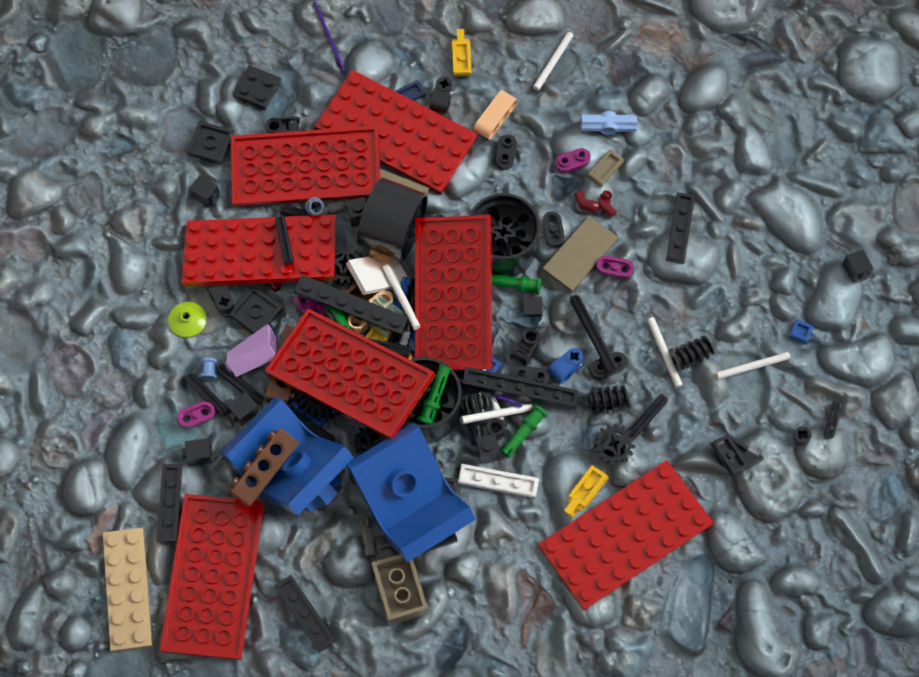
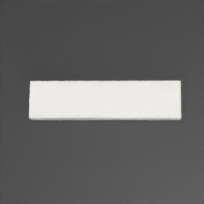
[458,464,539,499]

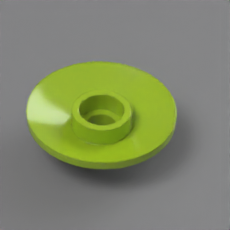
[168,302,206,338]

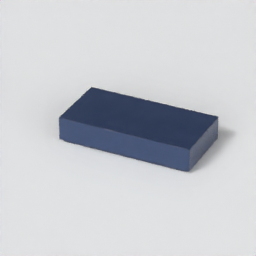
[395,80,426,101]

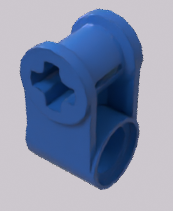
[547,348,583,384]

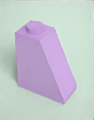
[225,324,278,377]

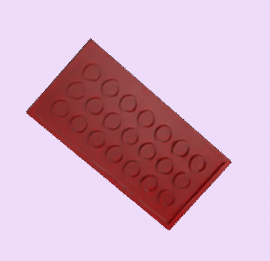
[315,70,478,195]
[231,126,381,207]
[182,214,337,287]
[415,215,492,371]
[265,308,435,439]
[538,460,714,611]
[160,494,264,661]

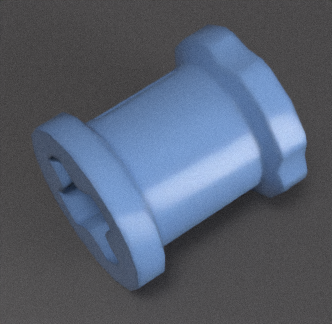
[199,357,217,382]

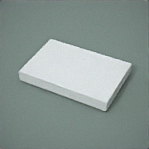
[346,254,407,295]

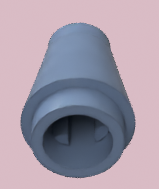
[303,197,324,216]

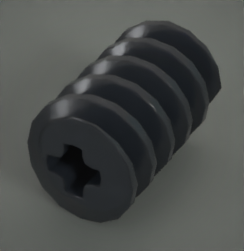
[670,335,714,372]
[588,385,630,413]

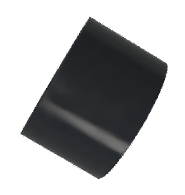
[356,177,428,261]
[469,193,540,277]
[399,357,461,444]

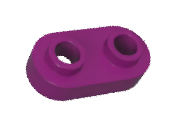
[555,148,591,174]
[596,256,634,279]
[294,294,325,317]
[177,401,215,429]

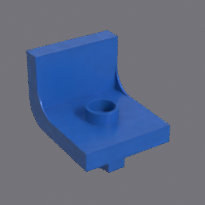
[220,397,354,515]
[346,423,476,562]

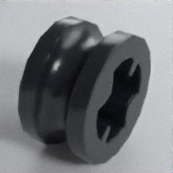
[793,426,812,446]

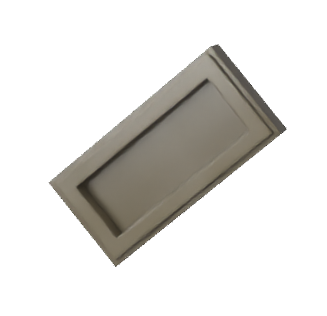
[587,149,624,188]

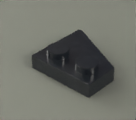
[711,434,764,477]

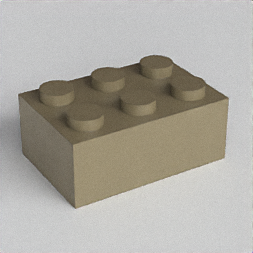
[372,554,428,626]

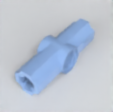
[581,111,637,135]

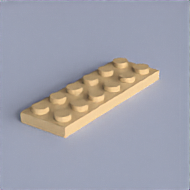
[103,528,153,652]

